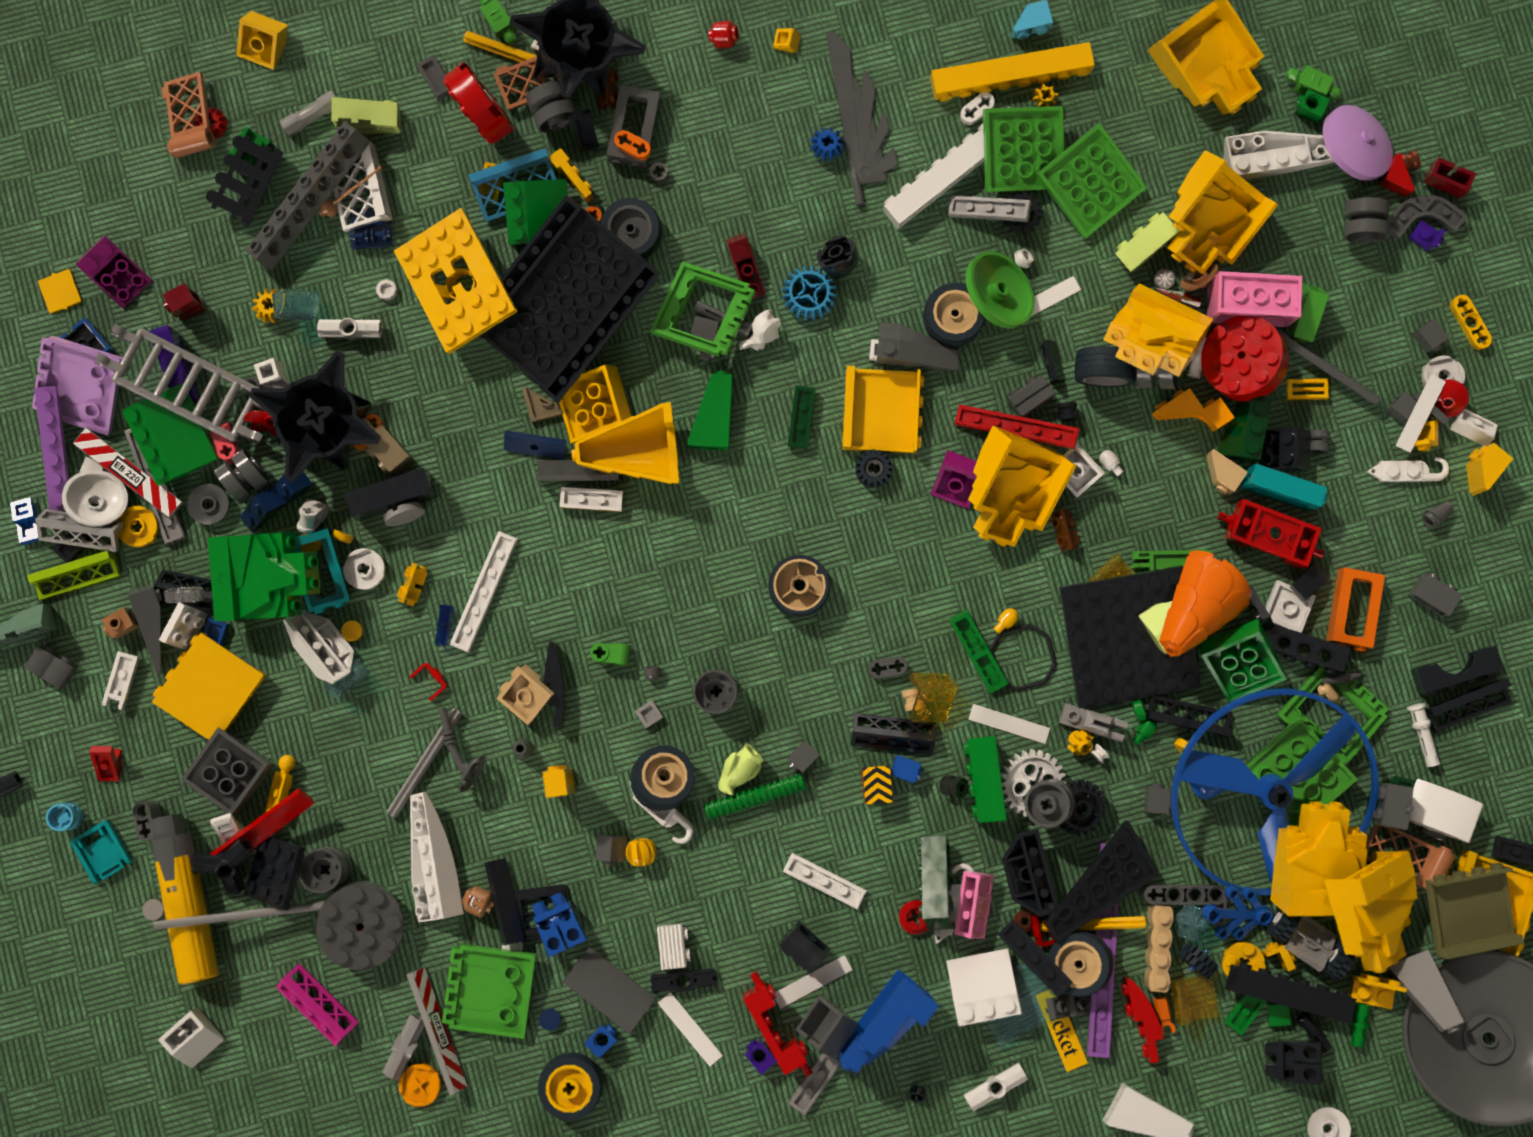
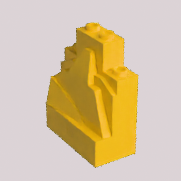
[1147,0,1265,115]
[1167,150,1279,274]
[1103,283,1214,377]
[968,426,1076,547]
[1270,801,1368,916]
[1325,851,1417,973]

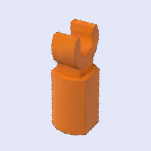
[1153,996,1176,1035]

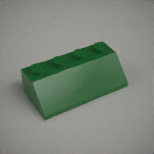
[963,736,1006,823]

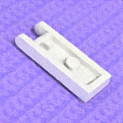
[102,651,140,711]

